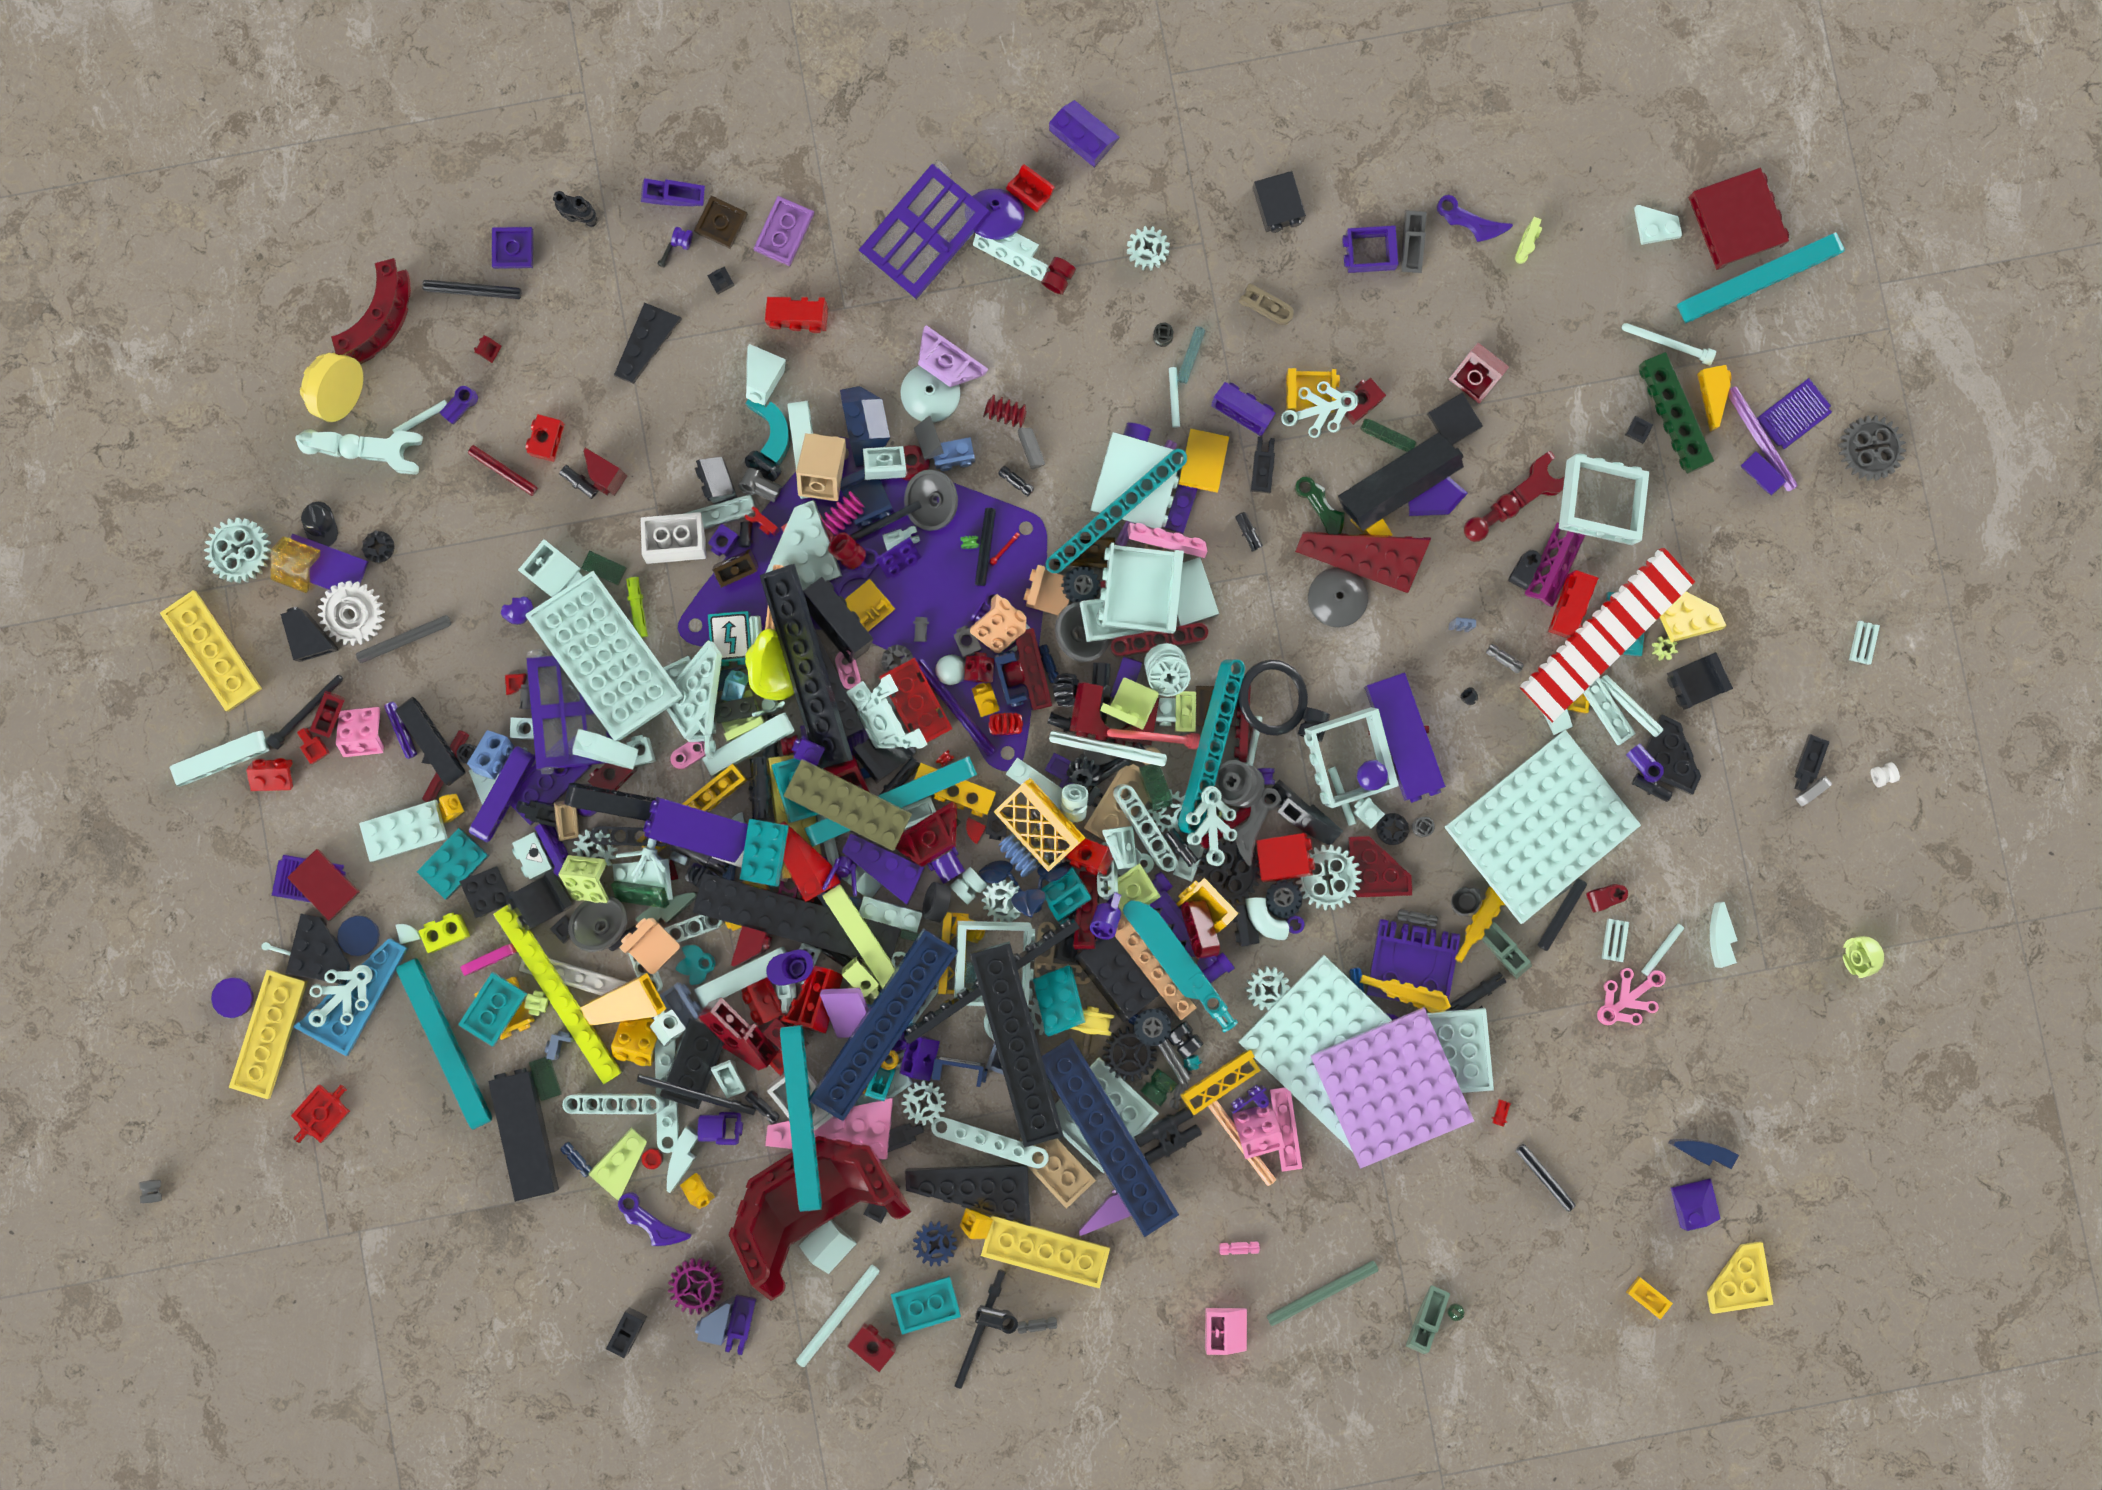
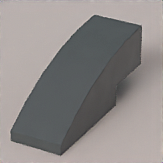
[1401,210,1427,273]

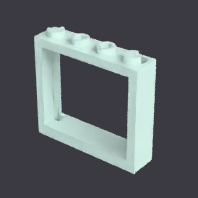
[1559,454,1649,545]
[1304,707,1399,808]
[954,921,1035,1006]

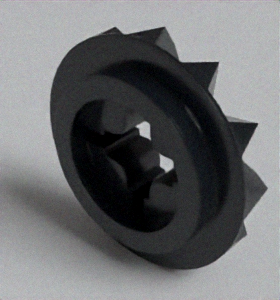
[362,531,395,563]
[1377,813,1409,845]

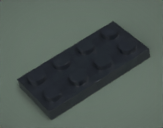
[660,1018,724,1109]

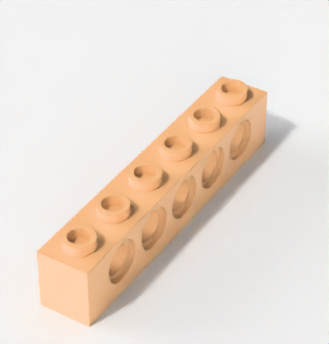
[1115,912,1197,1020]

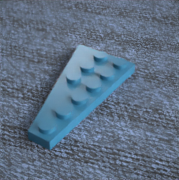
[294,939,408,1056]

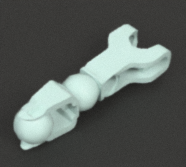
[296,429,423,474]

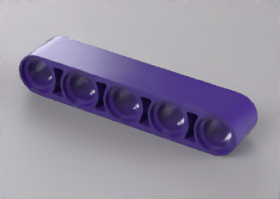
[469,746,536,843]

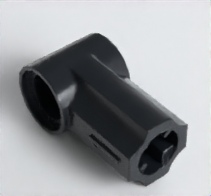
[975,1305,1018,1334]

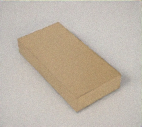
[554,800,579,841]

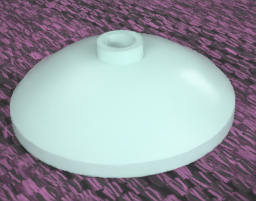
[901,365,960,423]

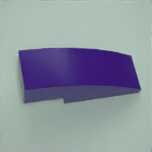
[640,178,705,206]

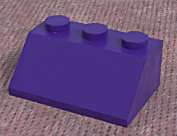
[1049,100,1120,168]
[1211,382,1276,437]

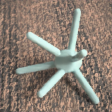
[616,838,665,885]

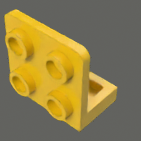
[611,1017,658,1066]

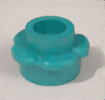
[1183,1055,1202,1071]

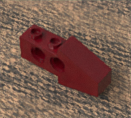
[698,997,778,1071]

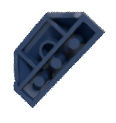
[840,386,890,467]

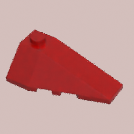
[779,821,841,902]

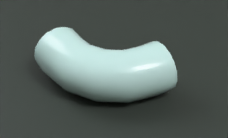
[1246,898,1289,940]

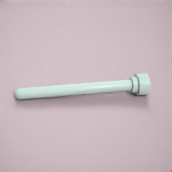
[1622,323,1716,366]

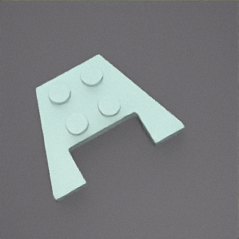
[856,674,928,748]

